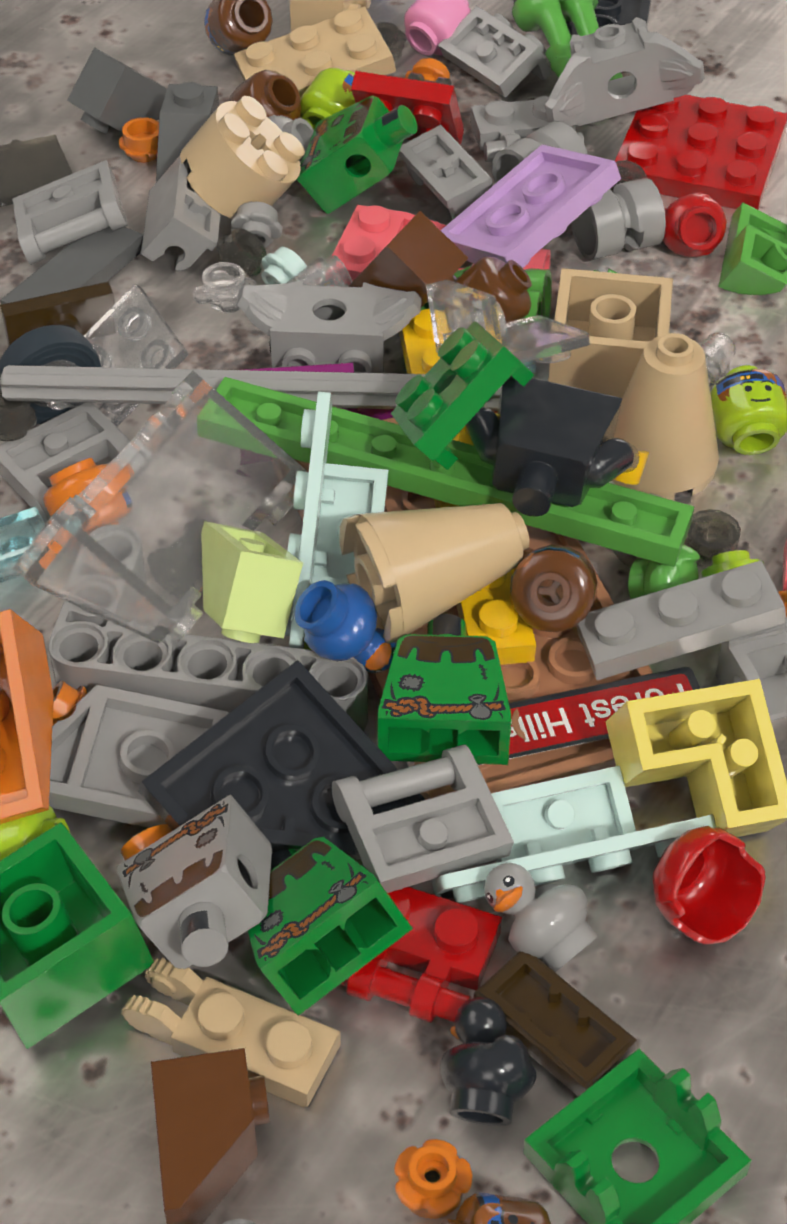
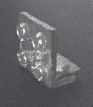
[426,279,590,363]

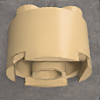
[180,96,305,218]

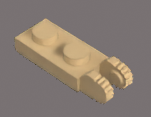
[121,958,341,1108]

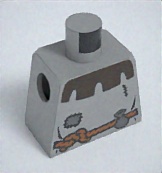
[117,794,272,969]

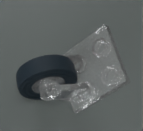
[0,284,189,427]

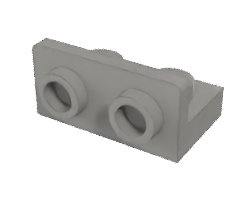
[438,6,551,98]

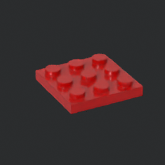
[615,95,787,210]

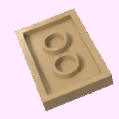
[234,6,396,99]

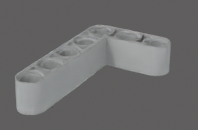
[48,528,368,731]

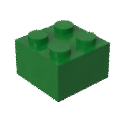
[0,822,154,1049]

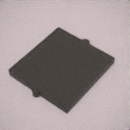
[0,134,73,207]

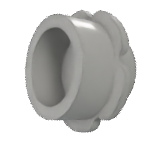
[231,202,282,250]

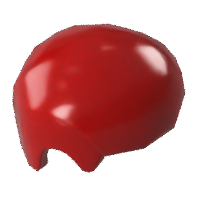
[652,826,766,945]

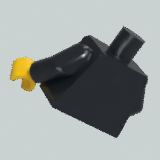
[459,376,649,517]

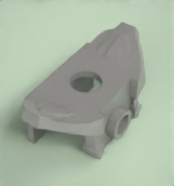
[545,17,705,126]
[236,280,421,373]

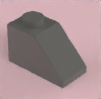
[67,47,167,134]
[156,82,219,182]

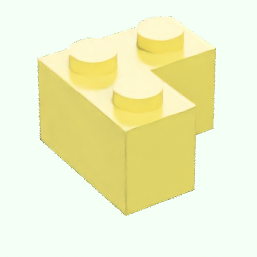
[606,679,787,837]

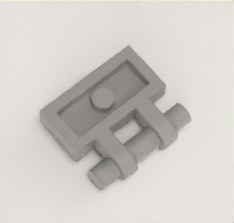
[470,96,584,162]

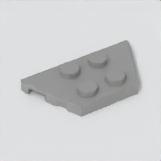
[49,684,229,828]

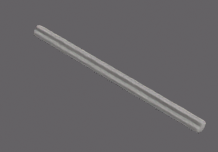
[0,365,502,411]

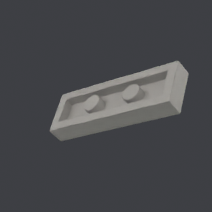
[576,560,786,680]

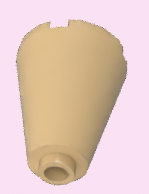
[612,333,719,500]
[340,503,529,643]

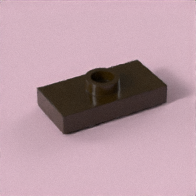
[0,281,119,347]
[473,951,638,1096]

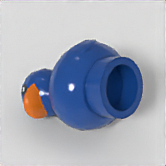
[294,580,397,673]

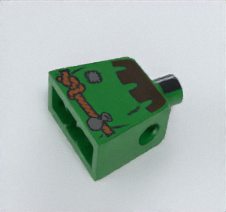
[297,96,417,214]
[378,614,511,765]
[248,837,413,1016]

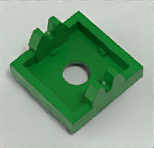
[391,320,534,470]
[523,1048,752,1224]

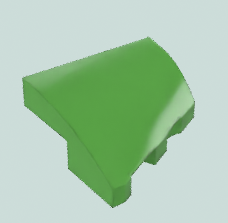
[718,202,787,295]

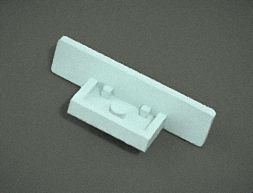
[285,391,388,649]
[431,765,716,903]

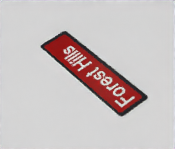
[477,667,701,766]

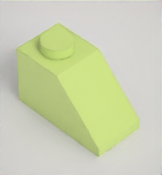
[201,521,303,643]

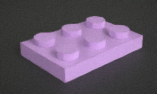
[441,145,621,268]

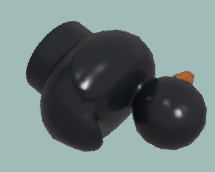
[440,997,536,1126]

